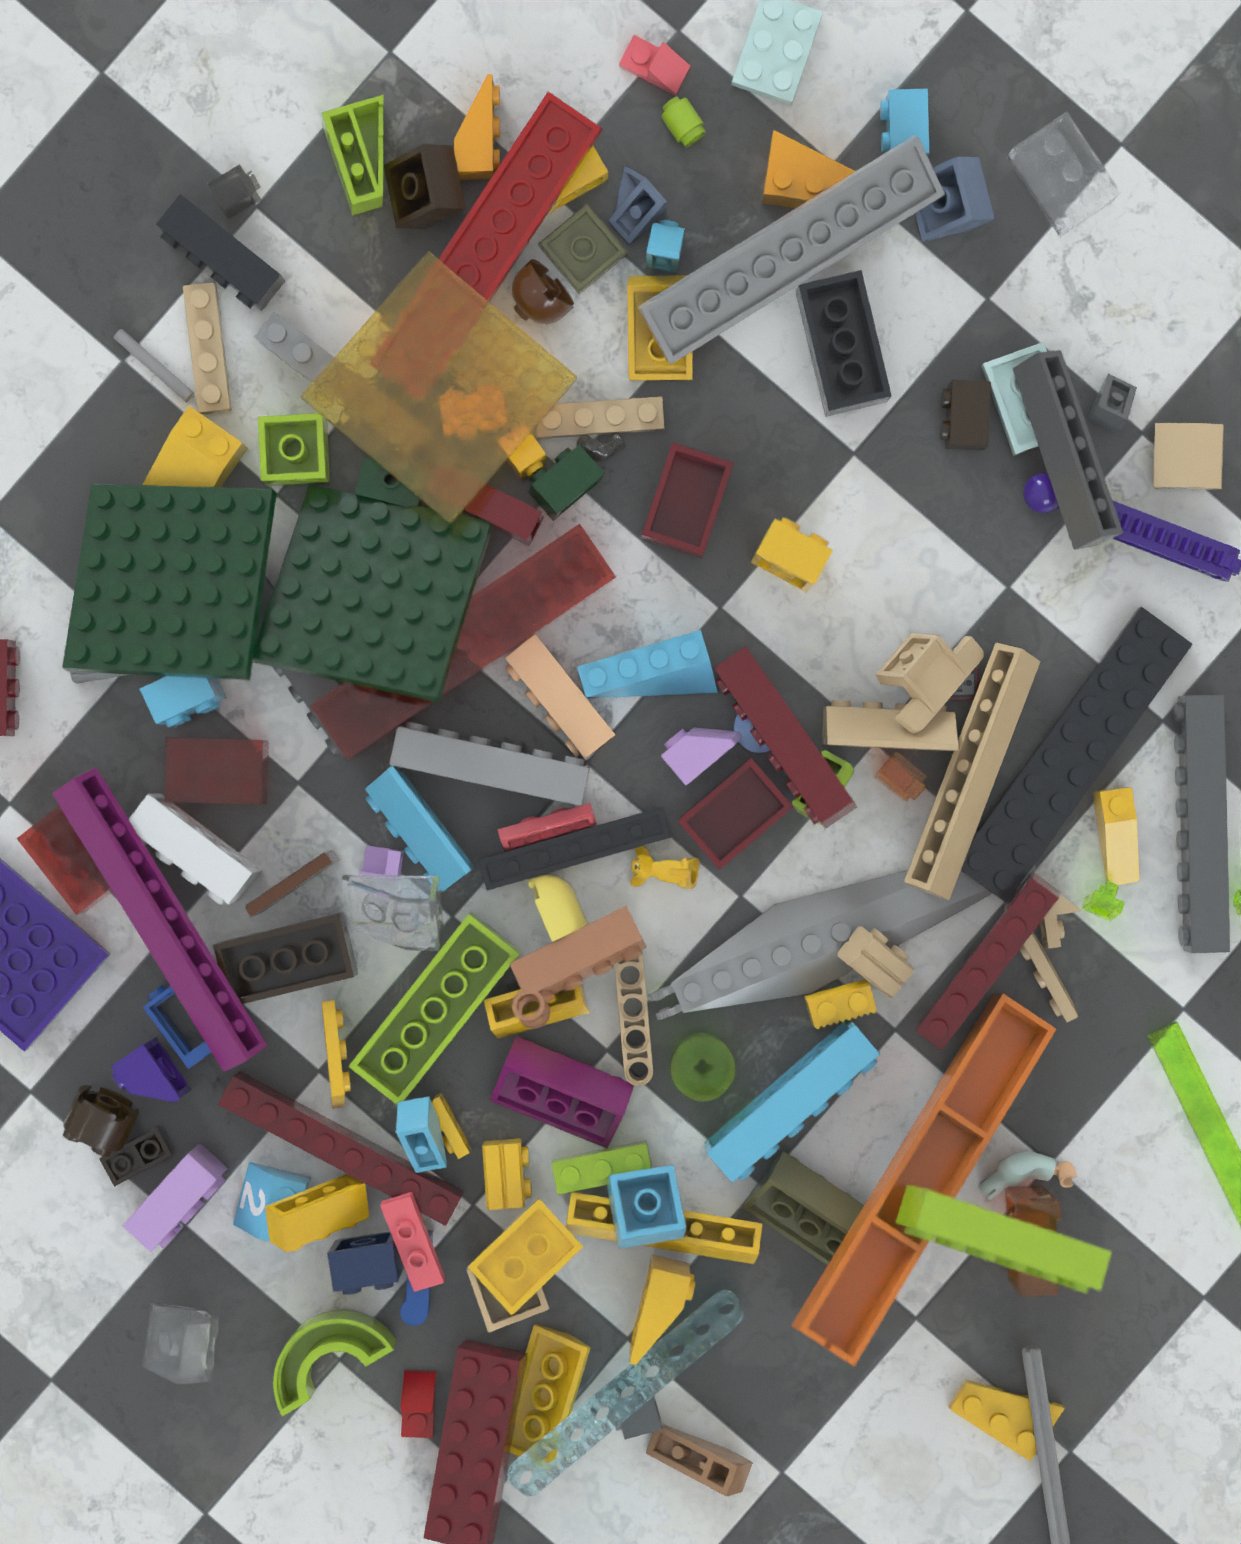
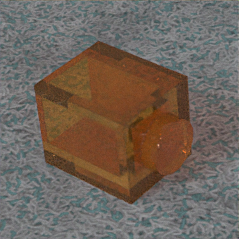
[874,752,927,801]

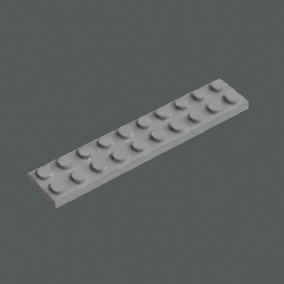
[638,135,945,365]

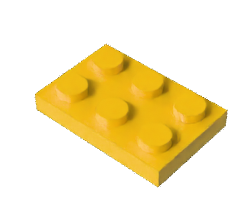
[467,1198,583,1315]

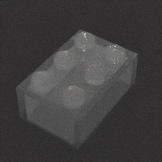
[1007,112,1121,237]

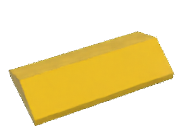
[510,1324,591,1471]

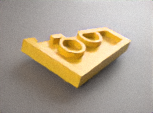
[322,1000,351,1109]
[948,1380,1065,1462]

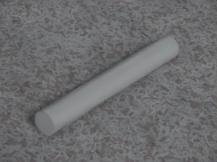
[114,329,194,402]

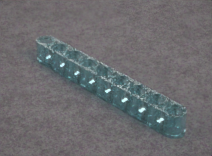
[508,1290,744,1496]

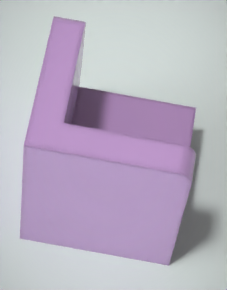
[359,846,404,884]

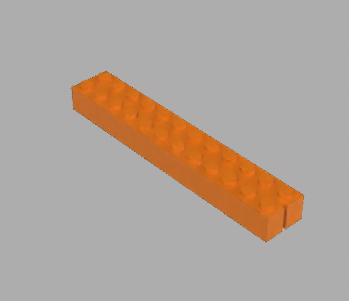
[791,993,1056,1366]

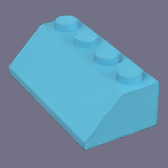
[365,766,475,892]

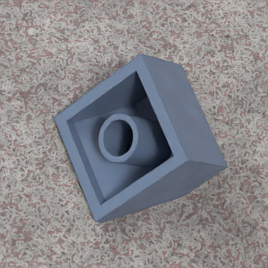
[915,157,995,242]

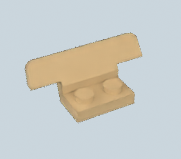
[875,633,984,734]

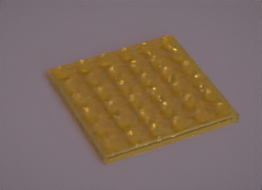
[301,251,577,525]

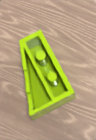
[322,95,384,216]

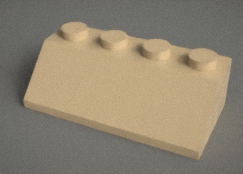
[822,700,958,751]

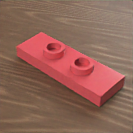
[497,803,597,851]
[380,1192,446,1292]

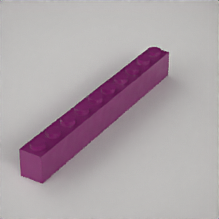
[52,767,268,1072]

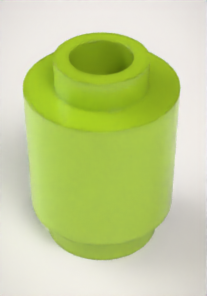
[661,96,706,147]

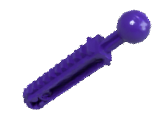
[1023,473,1241,582]

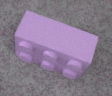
[122,1143,228,1252]

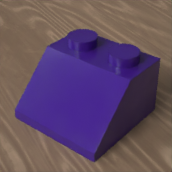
[111,1037,192,1102]

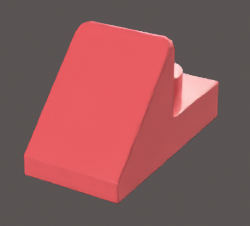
[619,35,690,96]

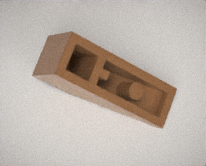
[646,1424,753,1497]

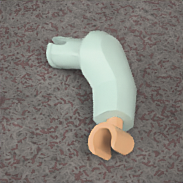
[979,1150,1078,1200]

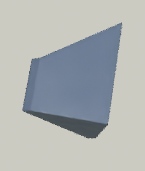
[608,165,667,244]

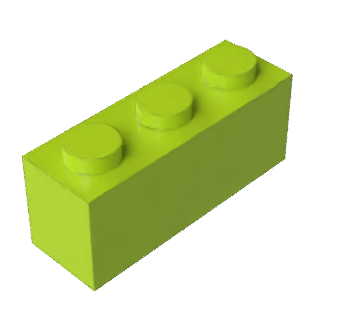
[551,1140,652,1195]

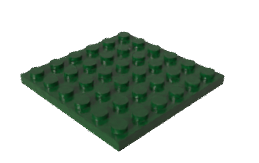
[62,484,277,680]
[253,485,493,702]

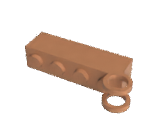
[510,906,647,1028]

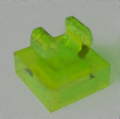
[1082,881,1125,921]

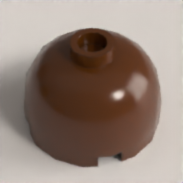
[512,259,574,325]

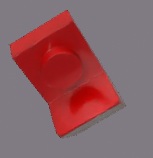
[400,1370,436,1438]

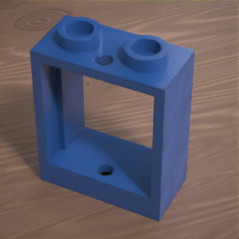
[143,985,211,1069]

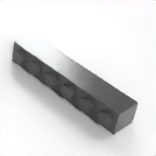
[1013,350,1123,550]

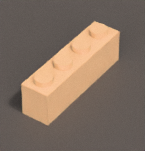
[505,634,615,759]

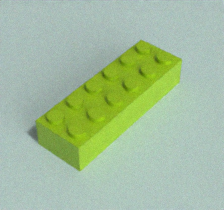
[348,912,521,1105]
[896,1185,1112,1293]

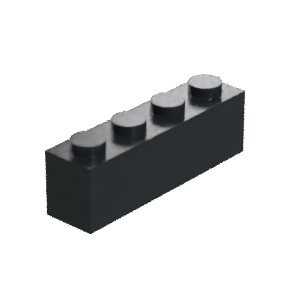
[156,194,285,311]

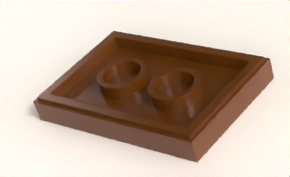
[245,850,340,917]

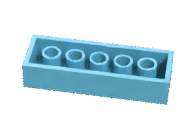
[704,1019,880,1182]

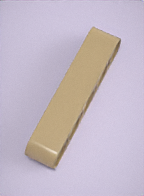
[614,952,653,1086]

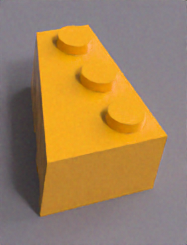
[762,130,855,208]

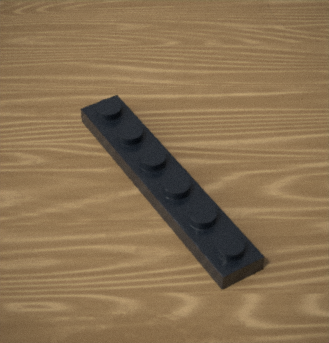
[478,807,671,891]

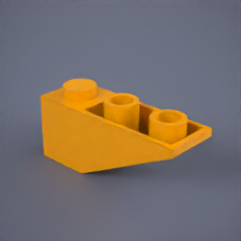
[454,74,501,180]

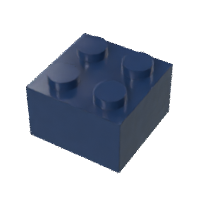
[327,1231,404,1295]

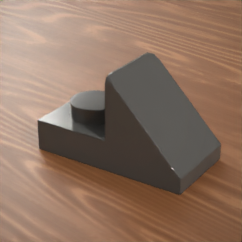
[1087,373,1137,431]

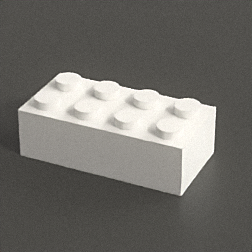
[129,793,262,905]

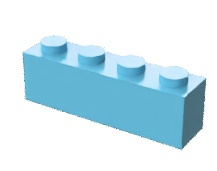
[577,630,718,699]

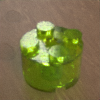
[670,1032,735,1101]

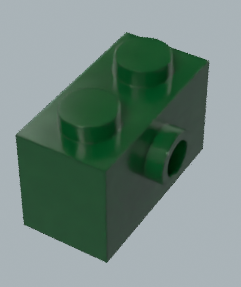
[528,445,605,521]
[354,453,427,507]

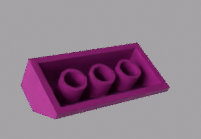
[490,1036,634,1149]

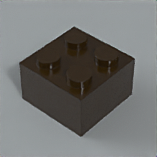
[383,144,466,229]

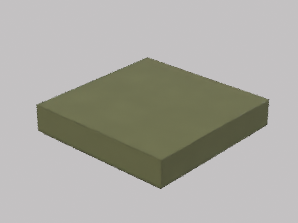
[538,203,628,295]

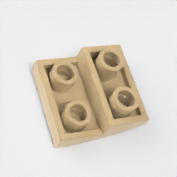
[1153,423,1224,490]

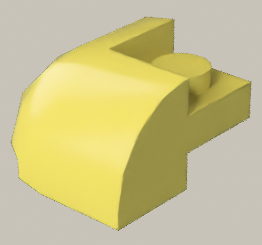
[527,874,588,942]

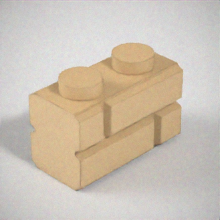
[837,926,914,998]

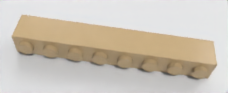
[904,643,1041,900]

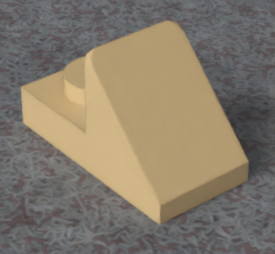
[1039,895,1081,949]

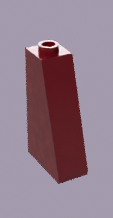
[425,462,544,546]

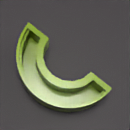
[273,1310,397,1417]

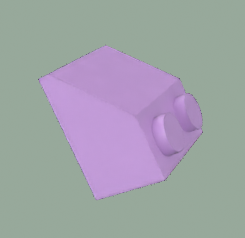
[661,727,743,785]

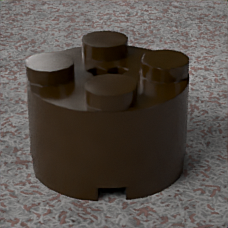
[62,1085,139,1157]

